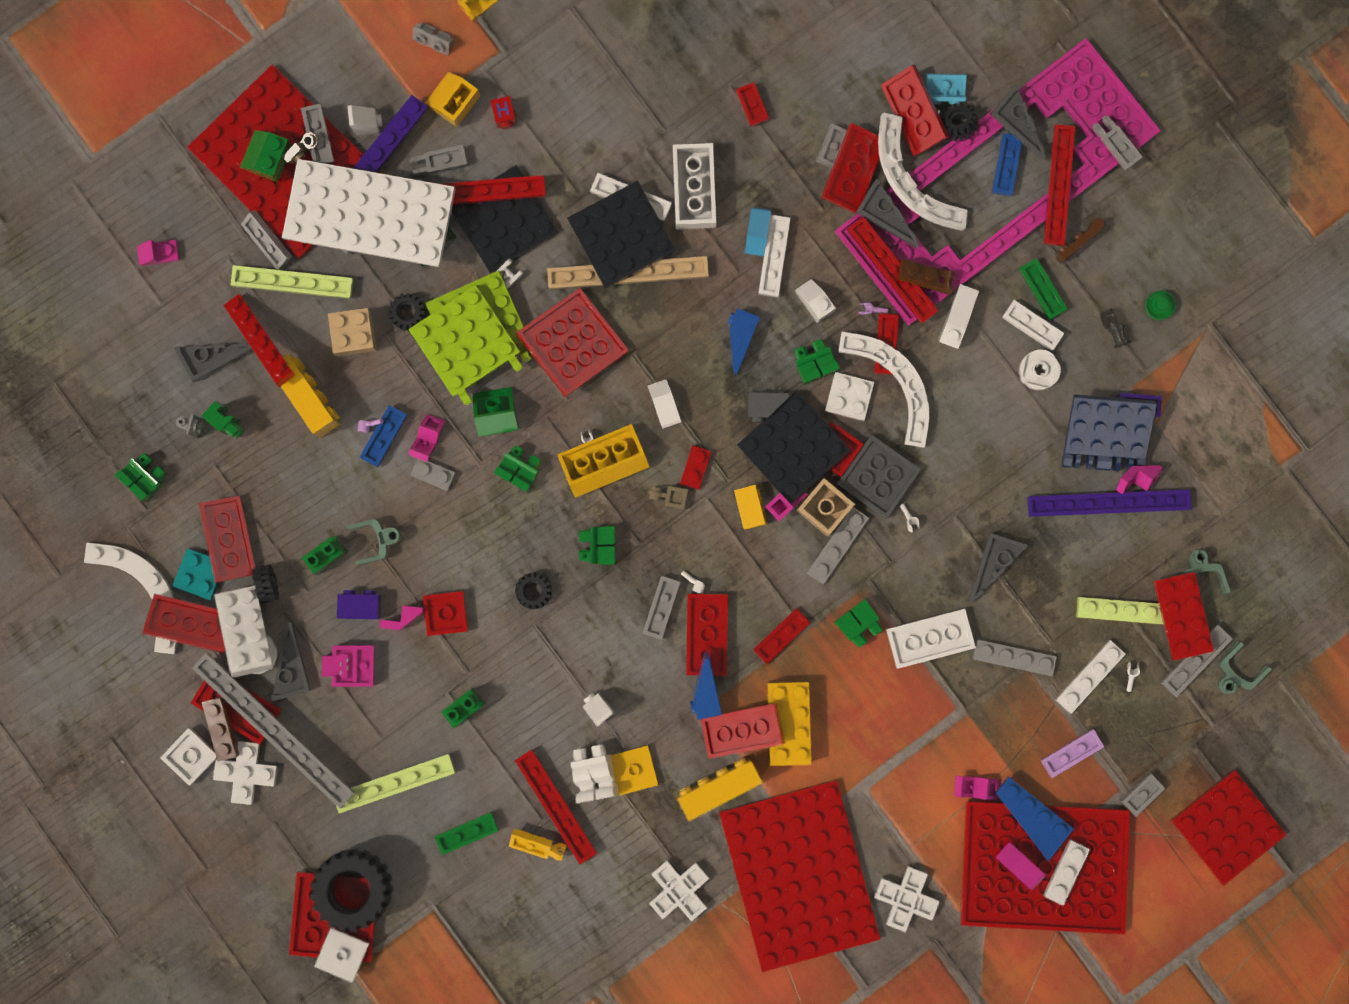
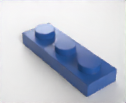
[991,133,1022,197]
[359,405,408,467]

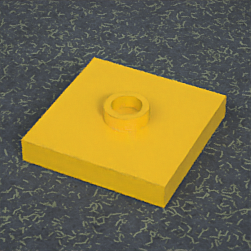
[611,745,658,796]

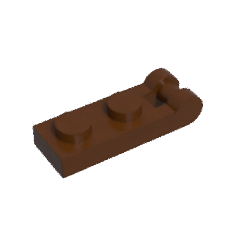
[1055,218,1105,264]
[898,258,955,294]

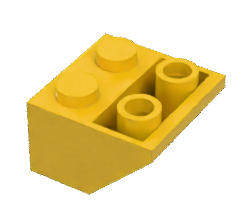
[425,72,480,127]

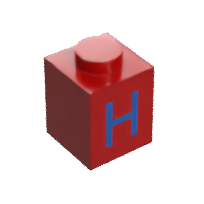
[490,96,517,129]

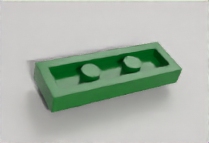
[1018,258,1068,320]
[434,812,499,855]

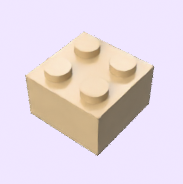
[328,308,377,357]
[796,478,855,536]

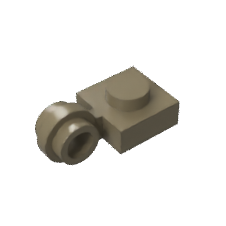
[282,132,319,163]
[648,486,688,510]

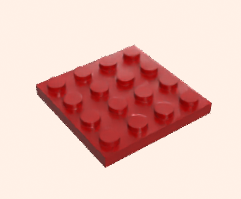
[516,288,629,398]
[1170,770,1287,886]
[289,871,375,962]

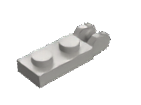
[1092,115,1142,171]
[409,145,468,176]

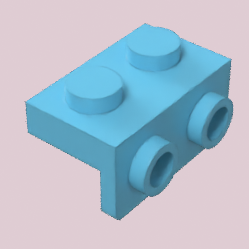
[925,73,967,105]

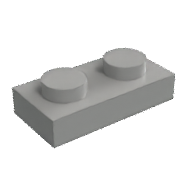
[816,123,847,169]
[410,459,456,491]
[1120,773,1165,817]

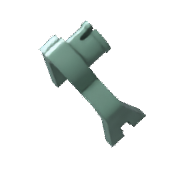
[347,519,403,565]
[1182,550,1231,595]
[1218,641,1272,694]

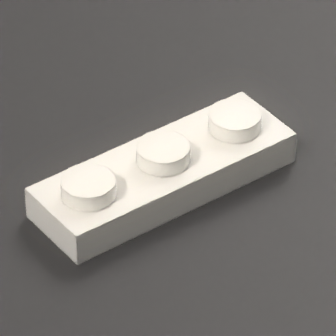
[1002,300,1064,351]
[1043,840,1090,905]

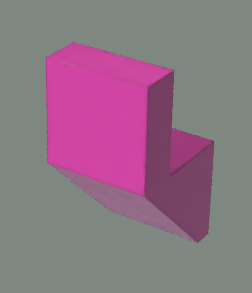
[408,414,445,462]
[1116,465,1163,494]
[765,492,808,521]
[379,606,424,630]
[954,776,1000,800]
[996,842,1046,890]

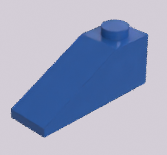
[728,308,760,375]
[690,651,722,720]

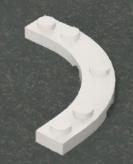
[878,113,967,231]
[838,332,929,448]
[84,543,178,654]

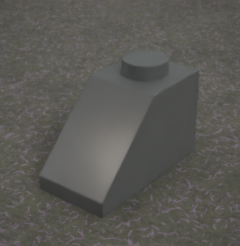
[747,393,789,423]

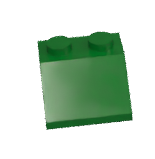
[240,130,293,182]
[472,387,518,437]

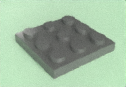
[836,435,921,519]

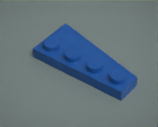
[995,777,1073,861]

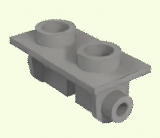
[412,22,455,55]
[176,414,205,438]

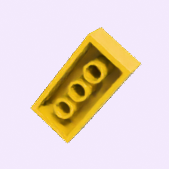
[281,353,341,438]
[767,682,811,766]
[677,757,762,821]

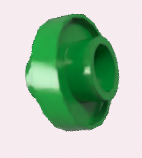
[1144,290,1176,321]

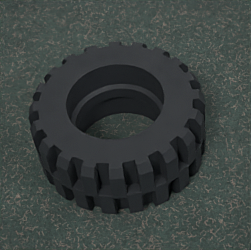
[310,849,393,932]

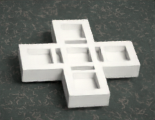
[213,741,278,805]
[649,860,709,921]
[874,866,939,932]

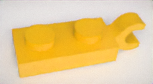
[509,828,566,861]

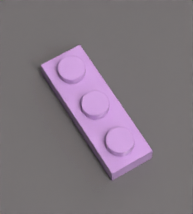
[1040,729,1104,778]

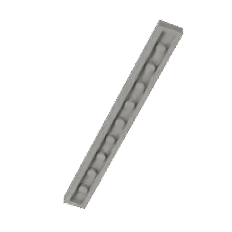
[192,653,355,808]

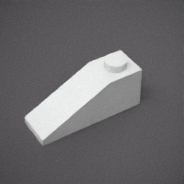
[938,284,979,349]

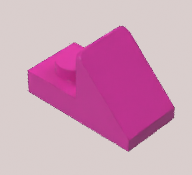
[137,240,180,266]

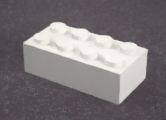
[673,143,716,229]
[214,586,274,678]

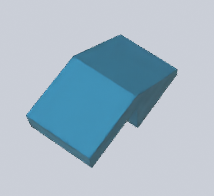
[745,207,771,256]

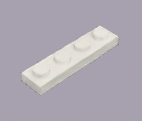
[590,173,672,222]
[758,215,790,297]
[1055,640,1125,714]

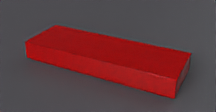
[874,313,899,375]
[753,608,811,664]

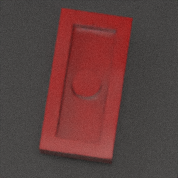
[735,82,769,128]
[680,445,711,490]

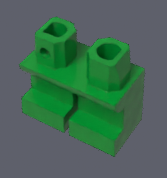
[794,339,840,385]
[201,401,245,439]
[493,445,541,493]
[115,453,167,503]
[579,526,615,565]
[302,536,348,575]
[833,599,883,648]
[441,688,485,728]

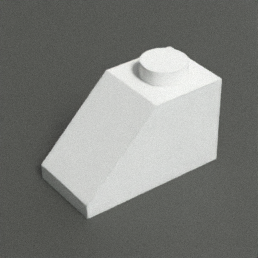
[347,105,383,136]
[795,279,836,323]
[583,693,614,726]

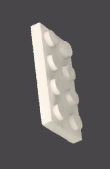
[886,609,976,669]

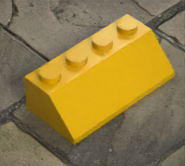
[557,424,649,498]

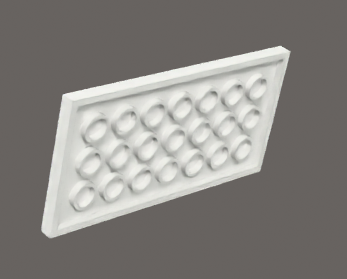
[282,159,456,267]

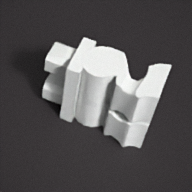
[570,744,619,803]

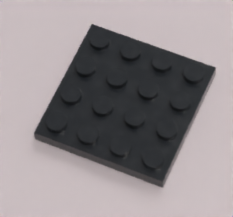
[451,165,559,274]
[567,180,676,289]
[737,392,851,504]

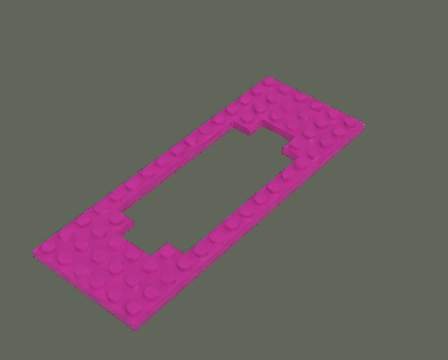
[835,38,1160,326]

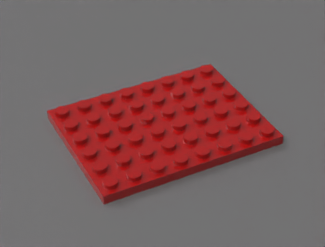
[187,64,382,260]
[719,780,881,972]
[960,801,1130,935]

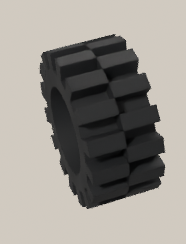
[941,103,979,141]
[388,293,426,331]
[252,564,279,604]
[515,573,552,609]

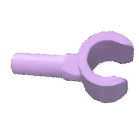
[859,303,888,315]
[357,418,383,433]

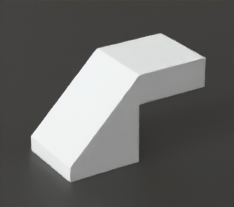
[648,379,681,429]

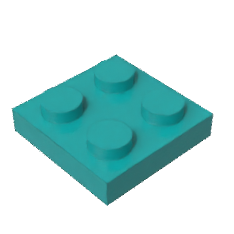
[172,548,218,600]

